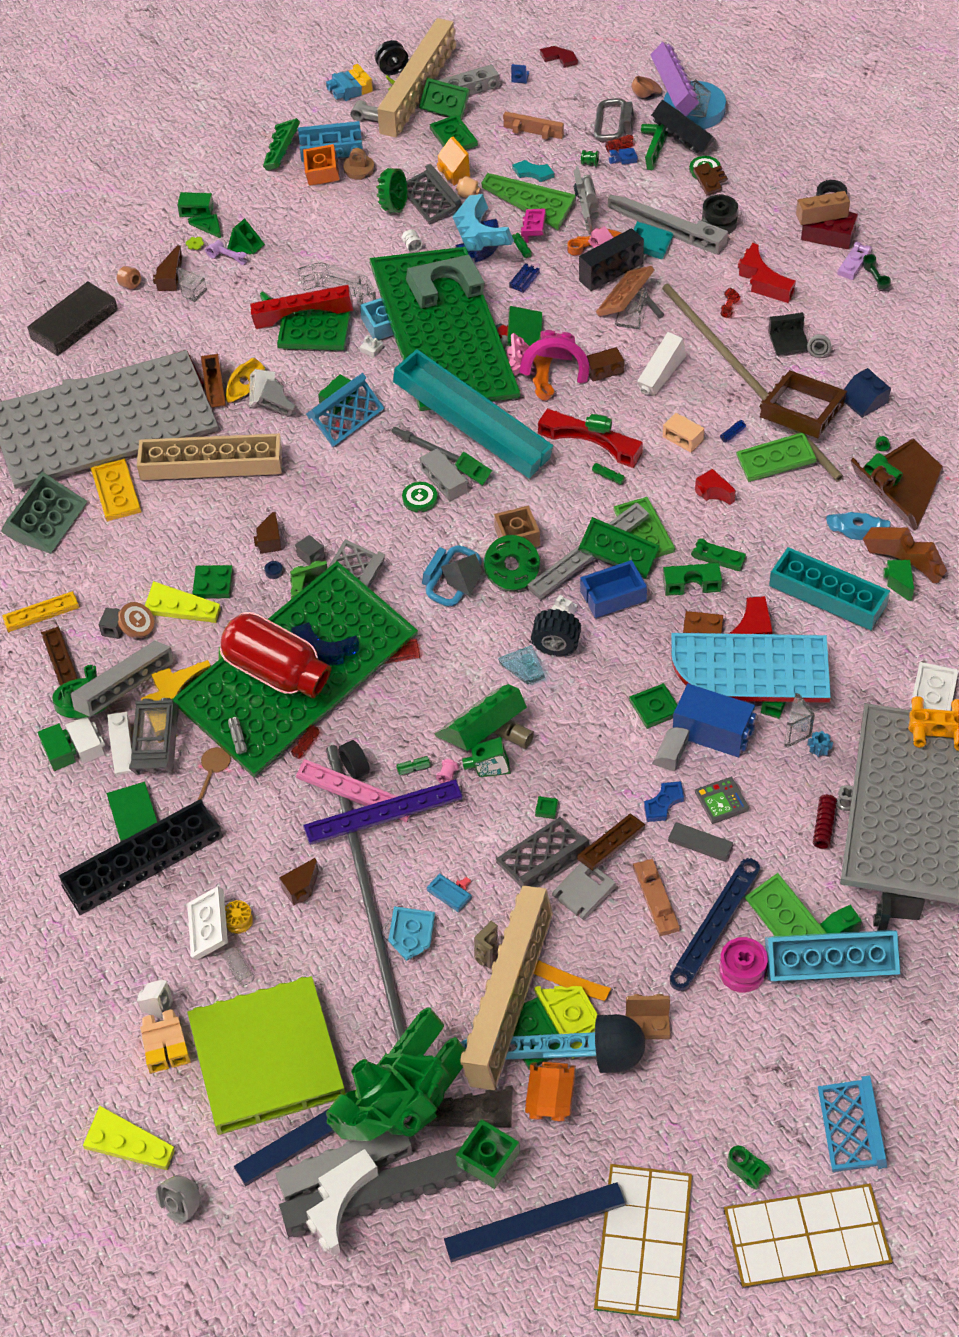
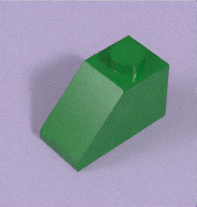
[883,560,914,601]
[820,904,862,933]

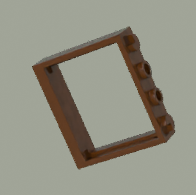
[759,370,847,439]

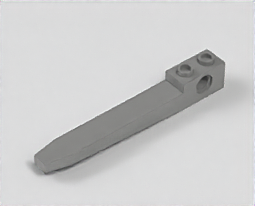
[608,195,728,255]

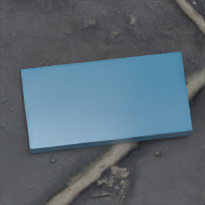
[427,873,472,913]

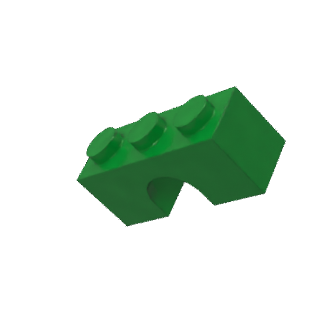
[663,563,722,596]

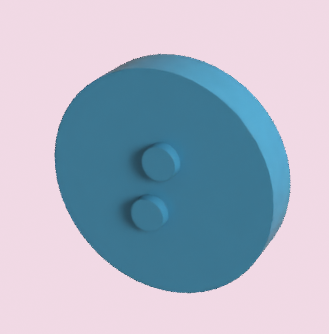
[664,81,726,129]

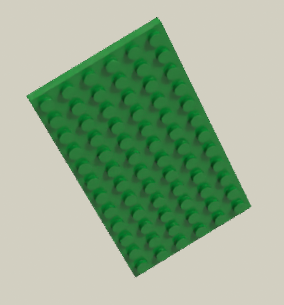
[369,247,520,411]
[172,561,418,777]

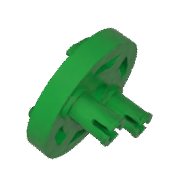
[484,535,540,591]
[52,665,110,718]

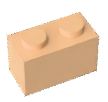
[663,413,704,453]

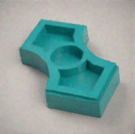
[512,160,555,182]

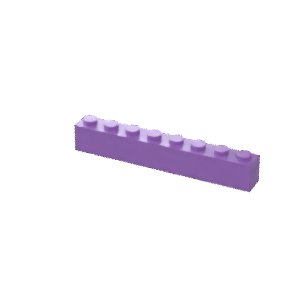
[650,41,699,116]

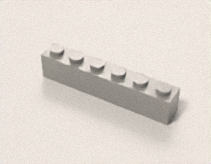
[71,641,173,717]
[275,1131,413,1202]

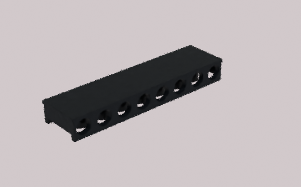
[58,799,224,916]

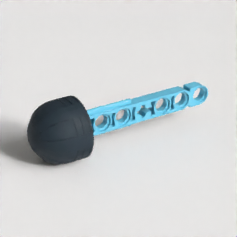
[461,1014,645,1073]

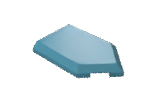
[388,906,435,961]

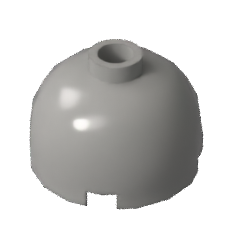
[156,1176,201,1224]

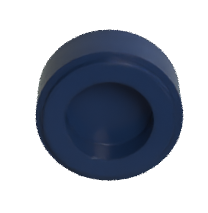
[264,561,283,579]

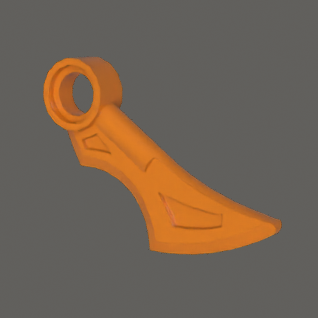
[567,228,622,255]
[532,355,554,401]

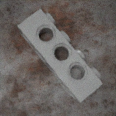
[438,64,500,96]

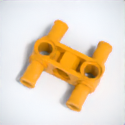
[908,696,959,751]

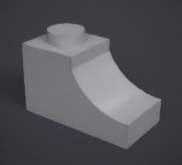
[257,379,295,417]

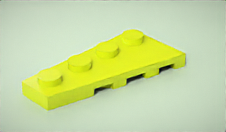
[145,581,221,623]
[83,1106,175,1170]

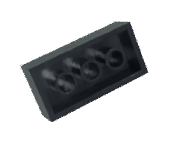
[579,228,644,291]

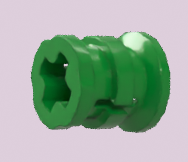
[581,150,599,167]

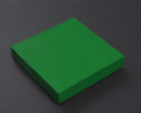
[629,683,677,729]

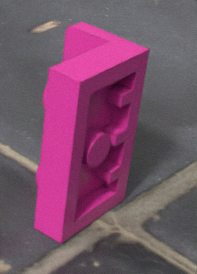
[521,209,546,243]

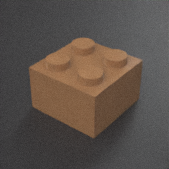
[494,505,540,549]

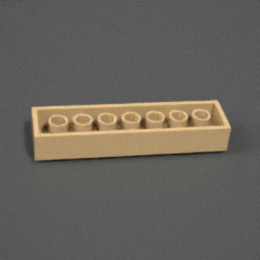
[137,433,282,480]

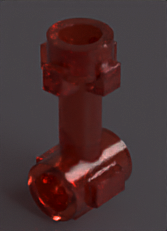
[720,288,741,318]

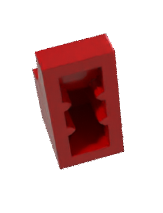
[695,469,736,505]

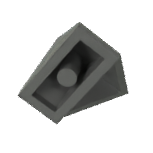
[441,553,482,596]

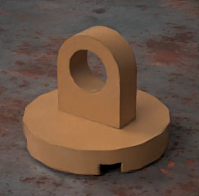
[343,148,374,180]

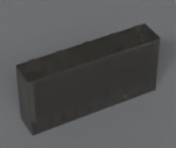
[27,281,118,356]

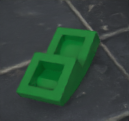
[455,451,493,485]

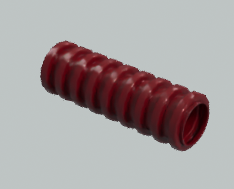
[812,794,837,849]

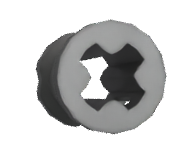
[836,785,853,811]

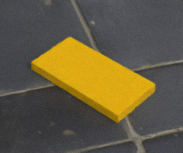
[91,459,141,522]

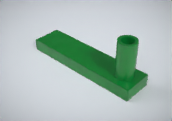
[641,124,668,170]

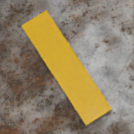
[2,591,79,632]

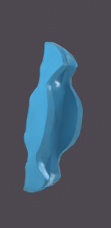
[826,512,891,540]

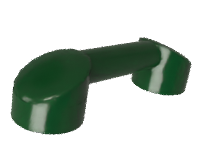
[863,254,891,289]

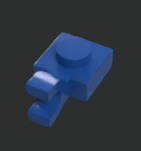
[609,148,638,165]

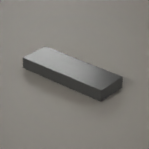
[668,822,733,862]

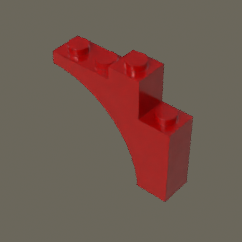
[728,596,772,634]

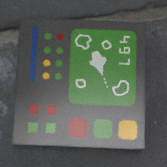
[695,776,749,824]

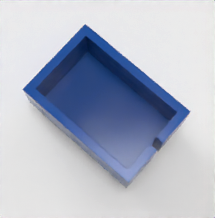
[580,560,647,618]

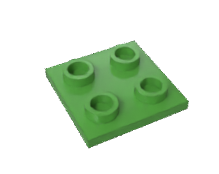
[290,561,327,599]

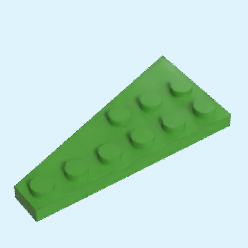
[481,173,576,230]

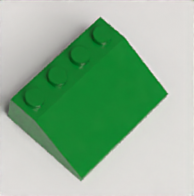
[434,684,527,751]

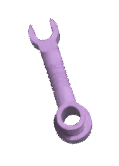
[205,240,247,265]

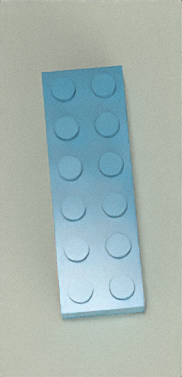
[765,930,900,981]

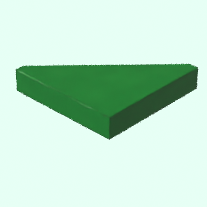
[188,214,221,238]

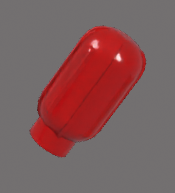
[220,612,331,698]

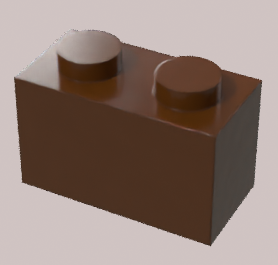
[587,347,625,382]

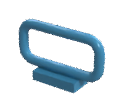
[422,545,482,606]

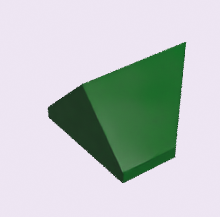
[227,218,265,254]

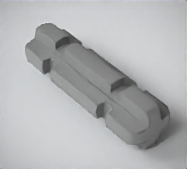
[228,717,247,754]

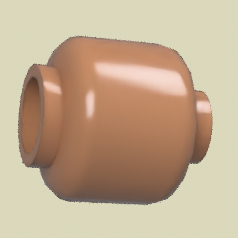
[117,266,141,289]

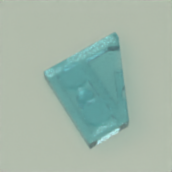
[498,645,545,685]

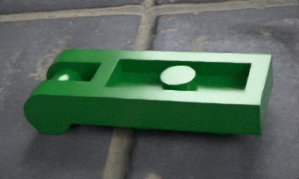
[691,538,746,572]

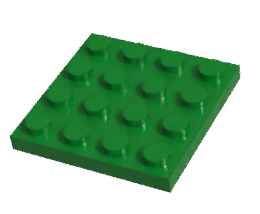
[277,309,351,350]

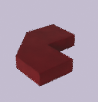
[540,46,578,68]

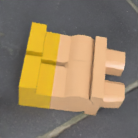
[140,1009,191,1074]

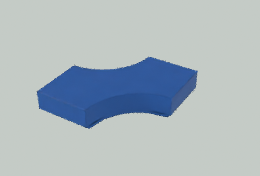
[644,781,684,822]

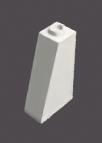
[637,332,686,396]

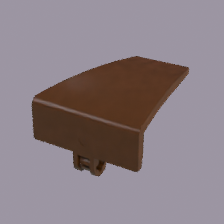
[850,439,943,530]

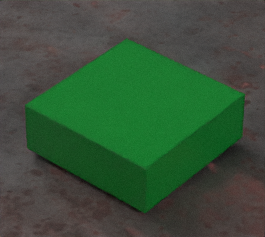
[535,796,558,819]

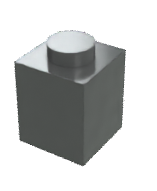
[295,535,325,566]
[98,607,123,639]

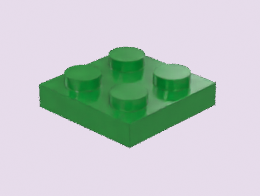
[192,565,233,599]

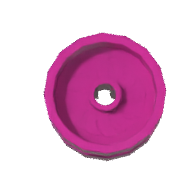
[719,937,768,993]

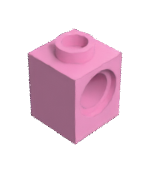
[588,226,614,248]

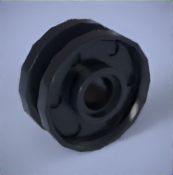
[374,40,409,75]

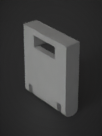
[552,863,616,920]

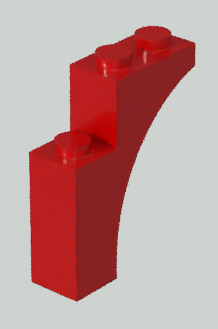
[738,243,796,303]

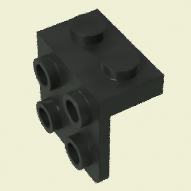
[768,312,808,355]
[873,892,925,931]

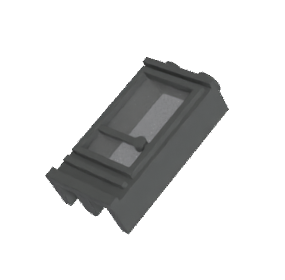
[129,698,179,774]

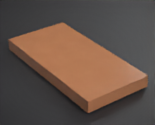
[596,266,655,316]

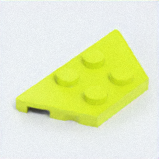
[534,986,598,1058]

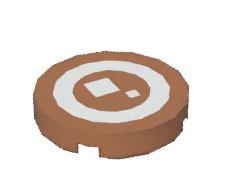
[118,602,155,638]

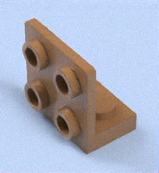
[625,994,670,1040]

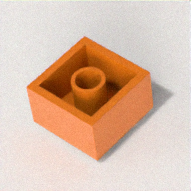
[303,144,340,186]

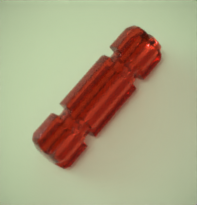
[291,725,320,759]

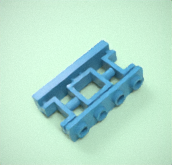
[298,121,363,162]

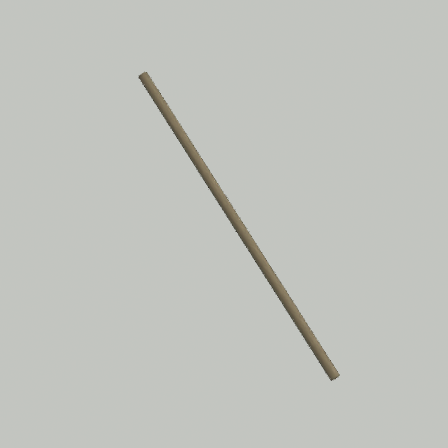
[662,284,843,482]

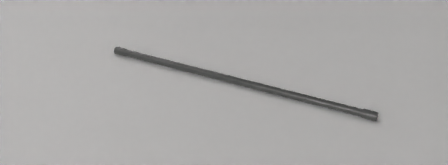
[326,745,406,1041]

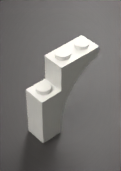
[306,1149,379,1257]

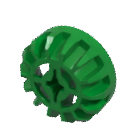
[376,168,408,213]

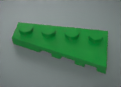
[263,118,300,171]

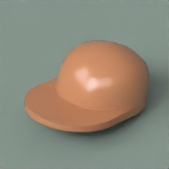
[631,76,662,98]

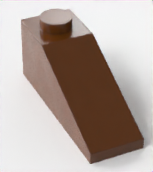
[153,245,183,291]

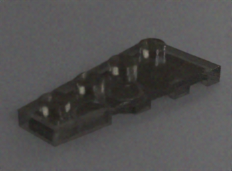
[426,1085,513,1128]

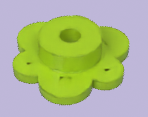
[185,237,204,250]

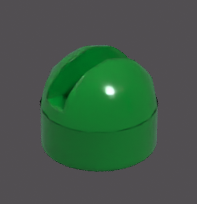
[875,436,890,451]

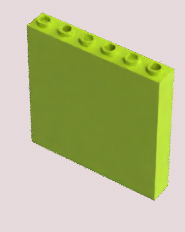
[187,976,345,1135]

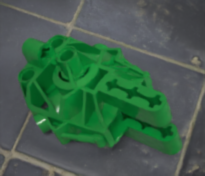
[326,1007,466,1141]

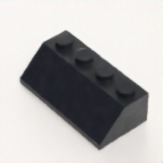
[651,100,715,153]

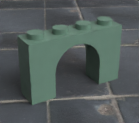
[406,255,485,308]

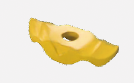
[226,358,265,403]

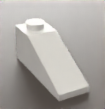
[108,712,134,775]

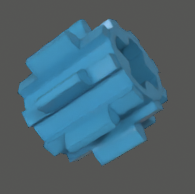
[807,731,833,757]

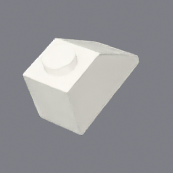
[249,369,277,408]
[137,980,173,1019]

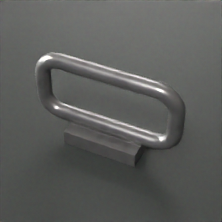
[594,98,634,141]

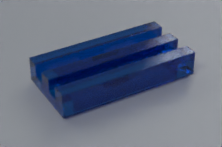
[509,263,540,293]

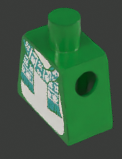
[462,737,511,777]

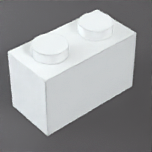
[65,717,105,764]

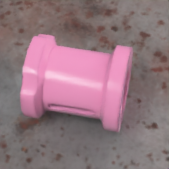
[436,759,459,783]

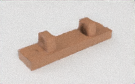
[503,111,564,139]
[633,858,680,937]

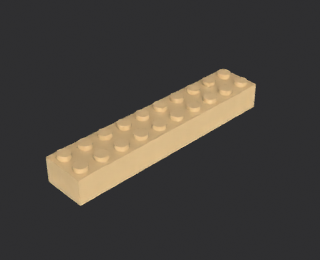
[377,18,456,138]
[460,886,553,1091]

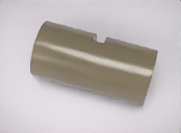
[493,720,534,749]

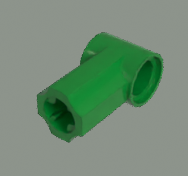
[864,453,903,486]

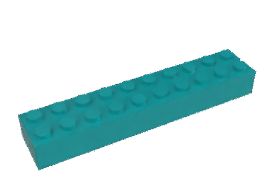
[393,349,554,479]

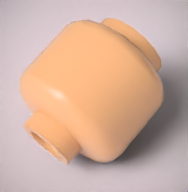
[456,176,480,199]

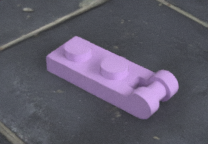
[837,241,872,280]

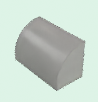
[652,727,689,772]

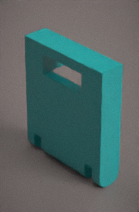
[633,221,673,259]

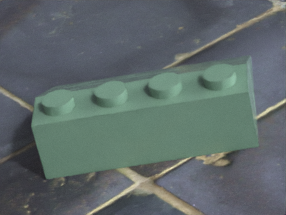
[1,472,88,554]

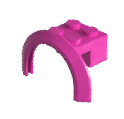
[519,330,589,383]

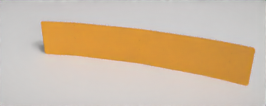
[534,960,611,1001]

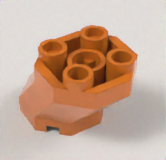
[525,1062,576,1121]

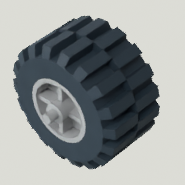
[531,609,581,656]

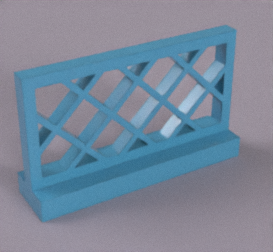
[306,373,384,447]
[818,1075,887,1172]

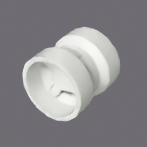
[402,229,423,252]

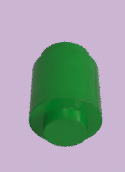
[585,414,612,434]

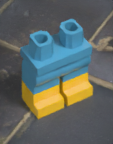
[326,64,373,101]

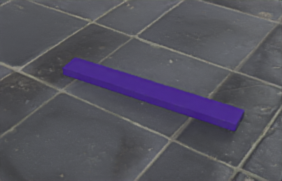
[303,779,463,845]

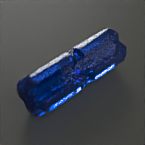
[720,420,746,443]

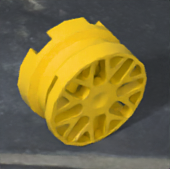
[225,900,253,934]

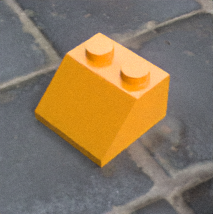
[437,137,470,186]

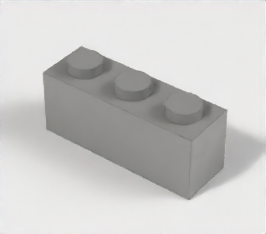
[419,448,468,502]

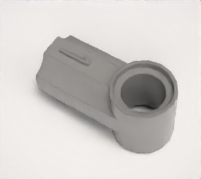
[350,100,378,121]

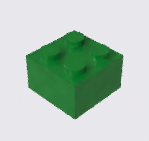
[456,1119,520,1189]

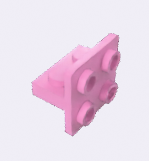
[507,333,537,376]

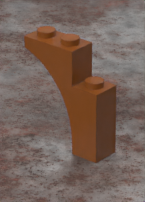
[863,527,947,583]

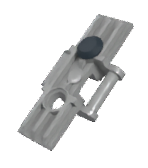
[573,166,599,233]

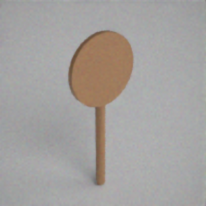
[198,747,231,800]

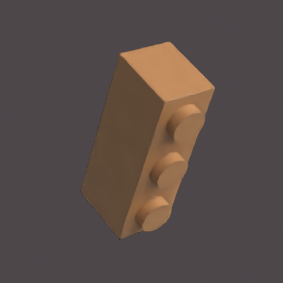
[796,191,850,225]

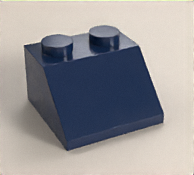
[844,368,891,418]

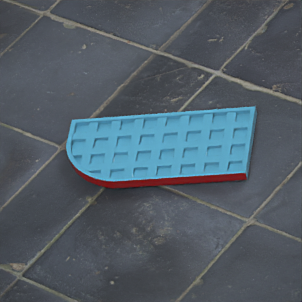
[671,633,831,703]

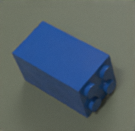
[673,683,757,758]

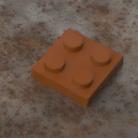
[683,611,723,634]

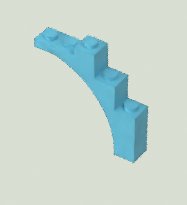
[452,194,514,251]

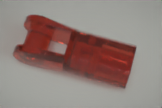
[605,135,634,153]

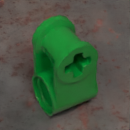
[727,1145,771,1189]

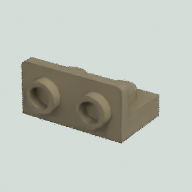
[474,920,498,969]

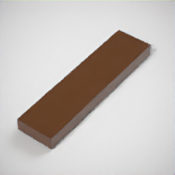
[41,626,78,686]
[577,813,646,871]

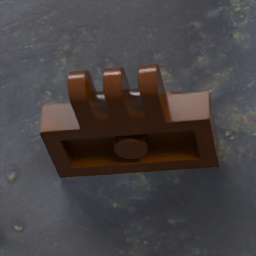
[693,162,728,196]

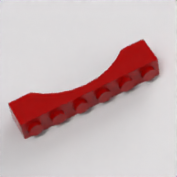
[250,285,354,329]
[538,408,643,468]

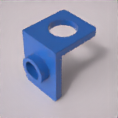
[511,64,529,84]

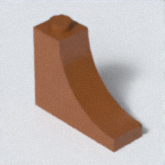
[201,354,226,408]

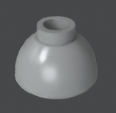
[807,334,832,358]

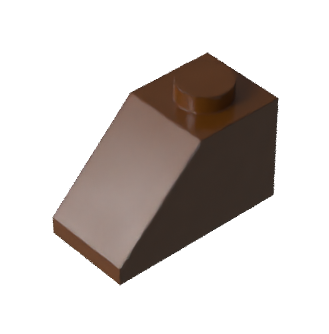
[254,512,282,554]
[279,858,319,906]

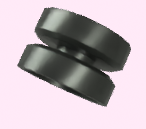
[702,194,738,234]

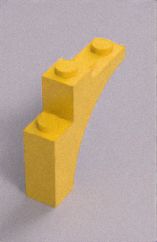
[141,660,211,743]

